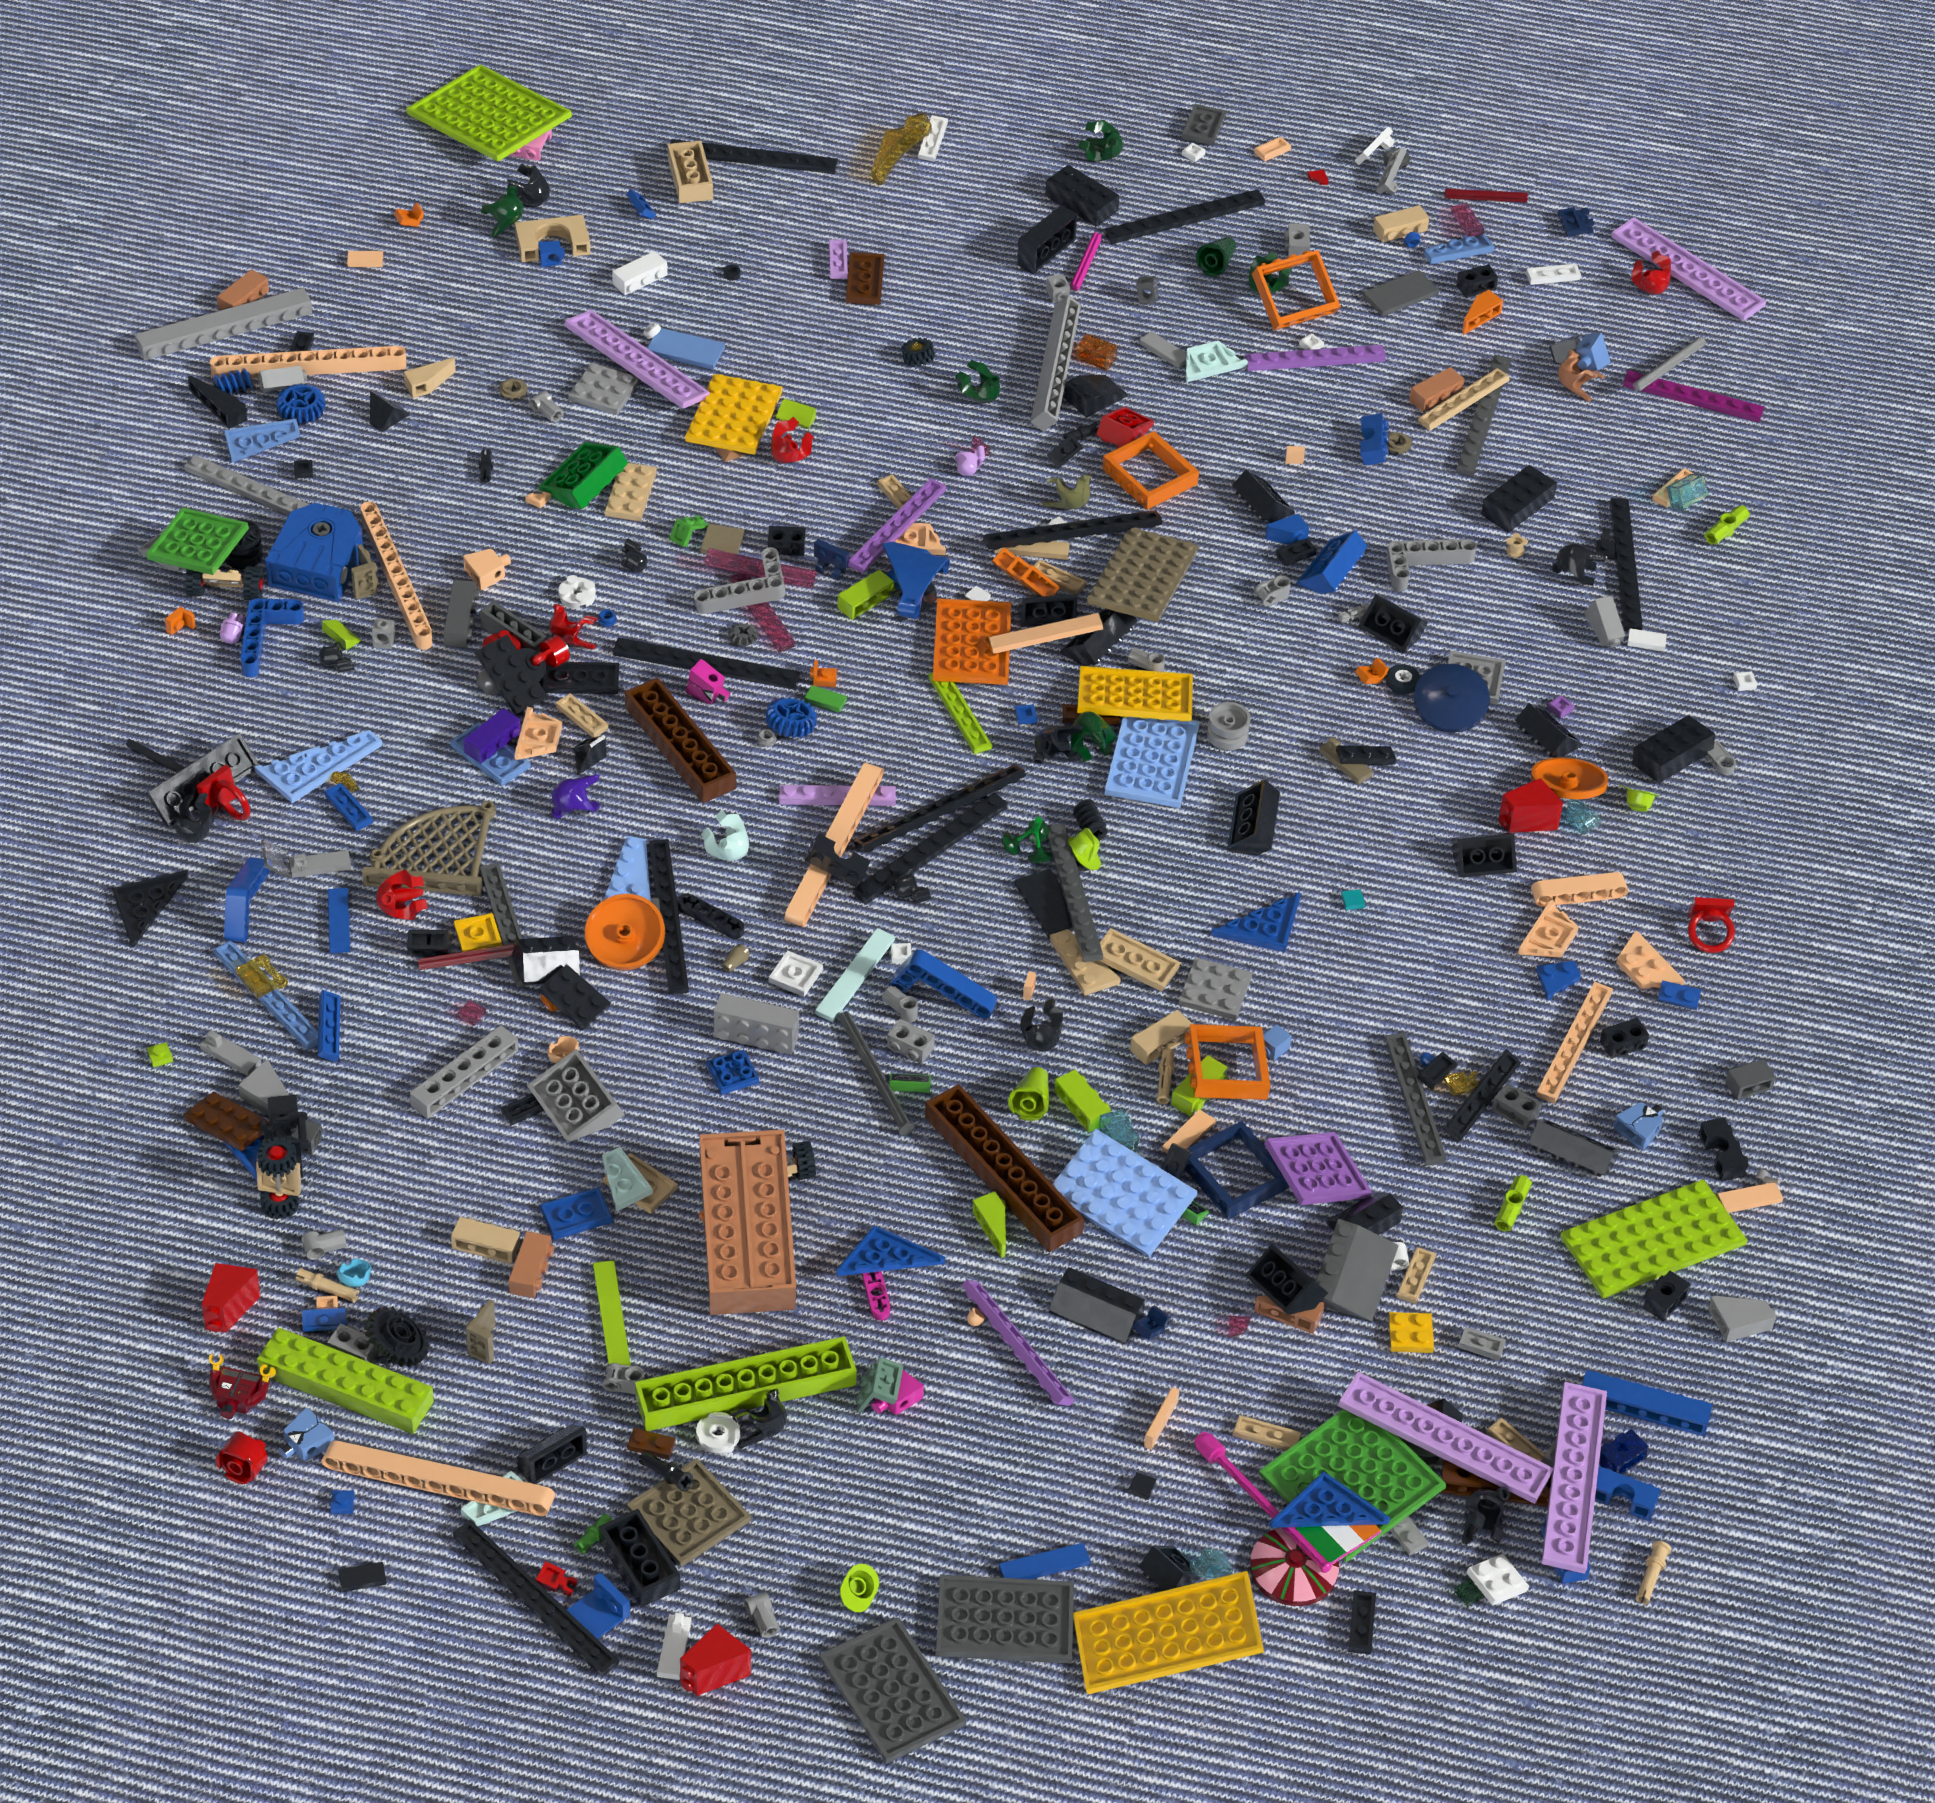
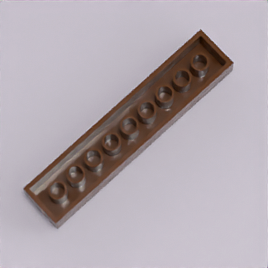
[925,1084,1084,1253]

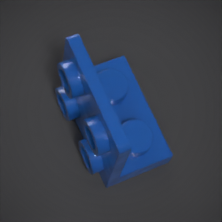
[567,1572,630,1639]

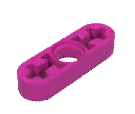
[863,1271,890,1321]

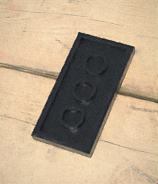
[542,662,619,694]
[1014,869,1074,939]

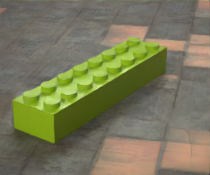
[257,1327,434,1434]

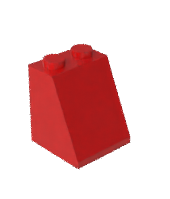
[1498,778,1563,833]
[202,1263,261,1333]
[680,1624,751,1696]

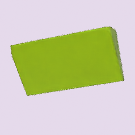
[776,399,816,429]
[322,620,361,650]

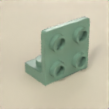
[856,1357,904,1413]

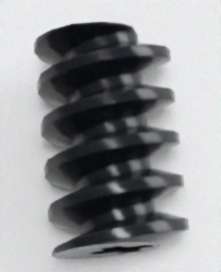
[1073,799,1108,841]

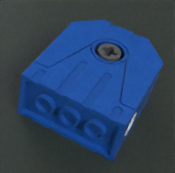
[265,503,363,603]

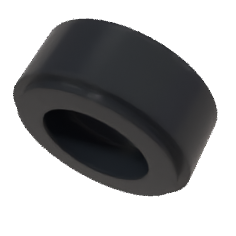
[723,265,741,281]

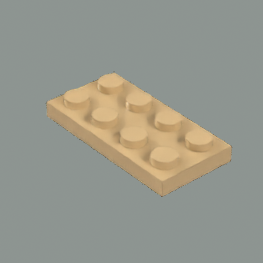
[605,463,657,521]
[1100,928,1181,992]

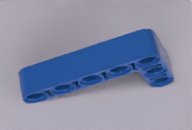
[241,598,304,678]
[224,857,270,943]
[889,950,997,1019]

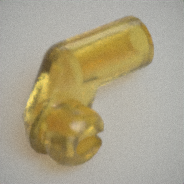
[331,771,359,792]

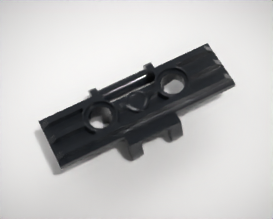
[260,1094,310,1178]

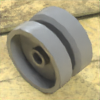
[1207,702,1251,750]

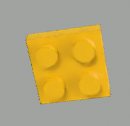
[454,913,502,952]
[1388,1312,1434,1353]

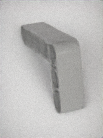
[1386,539,1477,592]
[694,547,786,614]

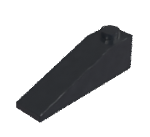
[188,376,248,429]

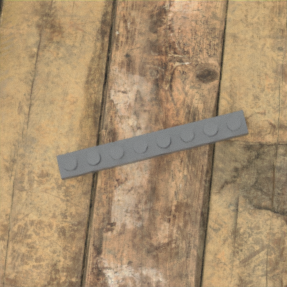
[184,455,310,516]

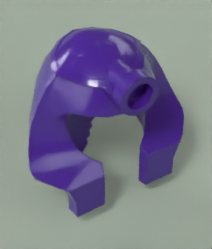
[551,774,600,819]

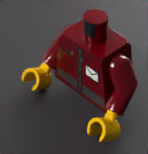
[209,1353,276,1419]

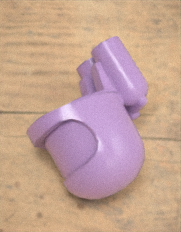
[955,446,985,476]
[220,612,246,644]

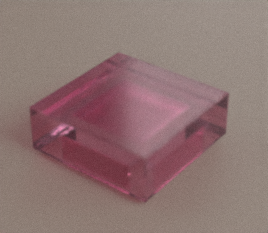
[457,1000,486,1026]

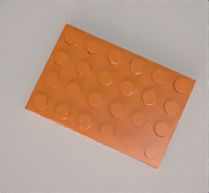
[933,598,1011,685]

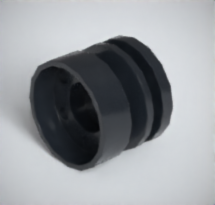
[225,520,263,570]

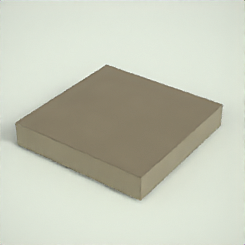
[701,524,745,559]

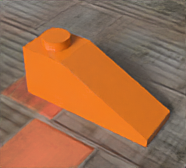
[1462,290,1503,335]

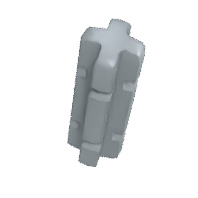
[1338,603,1370,623]

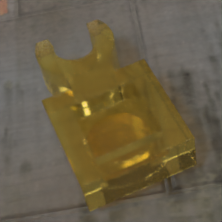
[1444,1071,1480,1096]

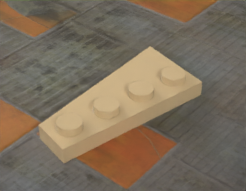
[1050,929,1120,996]

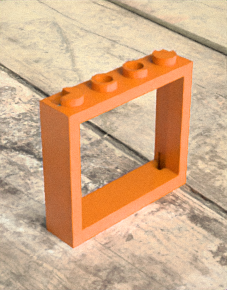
[1252,250,1341,331]
[1102,431,1199,510]
[1184,1024,1270,1100]

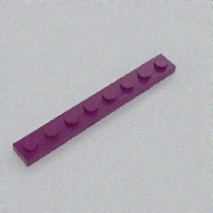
[1623,370,1765,423]

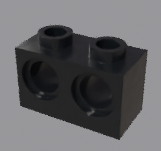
[1456,264,1498,298]
[768,525,806,556]
[407,930,452,957]
[1600,1017,1650,1059]

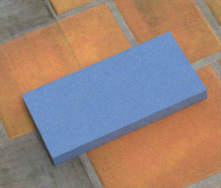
[647,328,725,370]
[450,722,531,787]

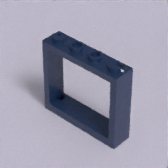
[1185,1121,1289,1220]

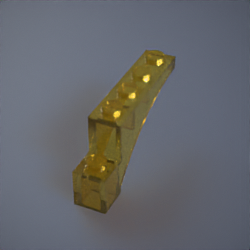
[871,113,932,186]

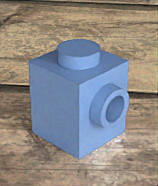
[1263,1025,1292,1061]

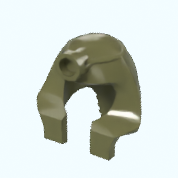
[1042,475,1092,509]

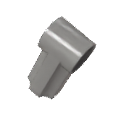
[529,391,563,423]
[1128,647,1165,672]
[882,986,918,1023]
[301,1229,347,1260]
[744,1592,780,1638]

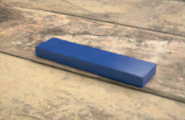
[328,888,350,953]
[317,989,341,1062]
[999,1543,1090,1579]

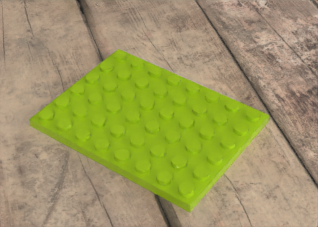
[406,64,572,162]

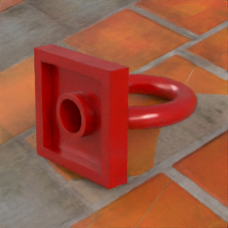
[196,765,251,821]
[1688,897,1735,953]

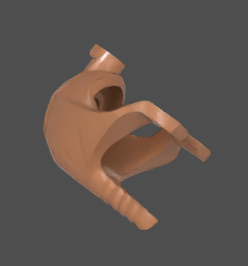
[1558,349,1605,402]

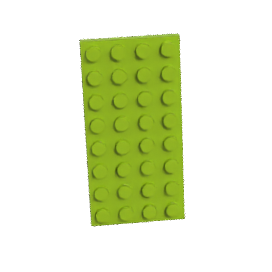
[1560,1179,1747,1299]

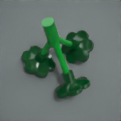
[1001,817,1052,863]

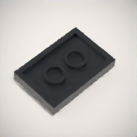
[539,964,611,1030]

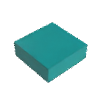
[1341,889,1365,910]

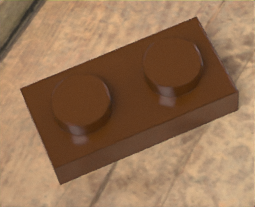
[627,1428,676,1460]

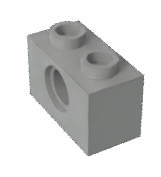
[1284,223,1310,256]

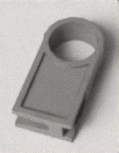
[1705,740,1736,775]

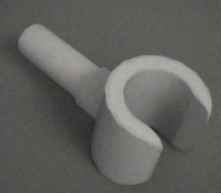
[1755,1169,1781,1185]

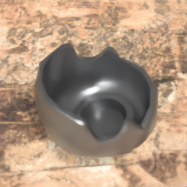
[476,669,500,695]

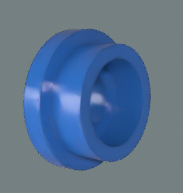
[1404,232,1421,247]
[598,609,617,627]

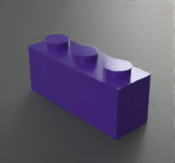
[463,708,521,764]

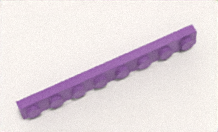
[1245,345,1386,371]
[848,478,946,574]
[962,1279,1075,1406]

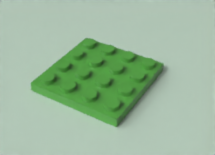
[146,507,249,575]

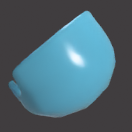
[337,1258,372,1288]

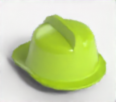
[1618,784,1660,812]
[1068,828,1101,870]
[840,1564,879,1612]

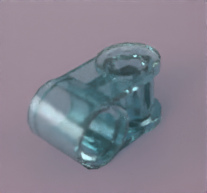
[1564,799,1601,835]
[1190,1548,1233,1578]

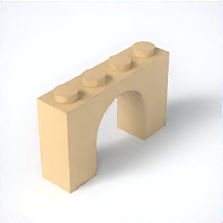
[515,215,590,262]

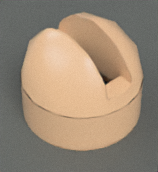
[967,1308,986,1326]

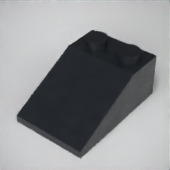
[1064,375,1128,418]

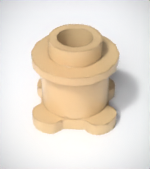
[1506,533,1528,558]

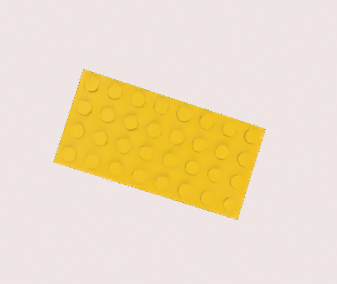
[1073,1571,1264,1694]

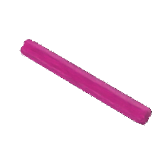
[1070,232,1102,291]

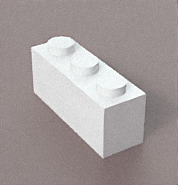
[612,251,667,295]

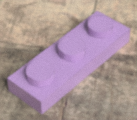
[829,239,848,279]

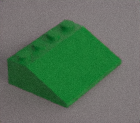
[538,442,628,509]

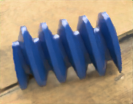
[213,368,253,394]

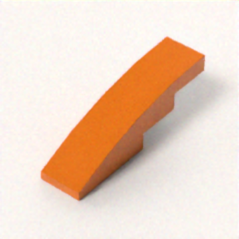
[992,547,1061,597]

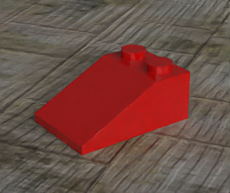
[1096,406,1155,448]

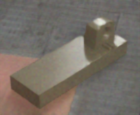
[1319,736,1373,785]

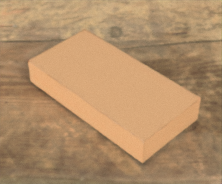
[1254,137,1291,162]
[347,251,383,267]

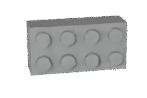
[714,993,799,1055]

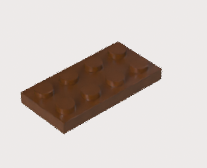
[846,252,884,305]
[183,1091,269,1151]

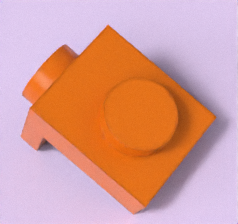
[394,203,424,227]
[1355,658,1389,684]

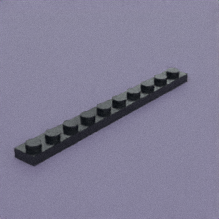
[670,139,838,174]
[1104,189,1265,245]
[1609,498,1643,631]
[983,510,1162,550]
[613,637,800,690]
[854,765,1026,852]
[853,792,1008,905]
[649,839,689,995]
[453,1520,619,1677]

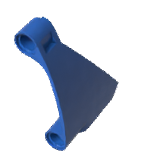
[882,542,950,620]

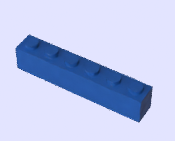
[1582,1370,1713,1437]

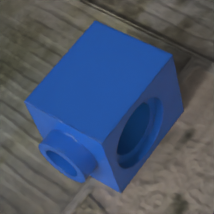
[539,241,565,267]

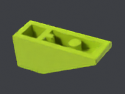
[972,1192,1006,1258]

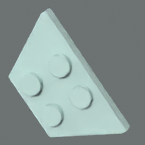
[1186,341,1248,382]

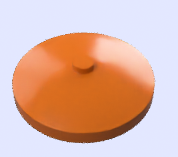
[1531,758,1608,799]
[585,894,665,971]

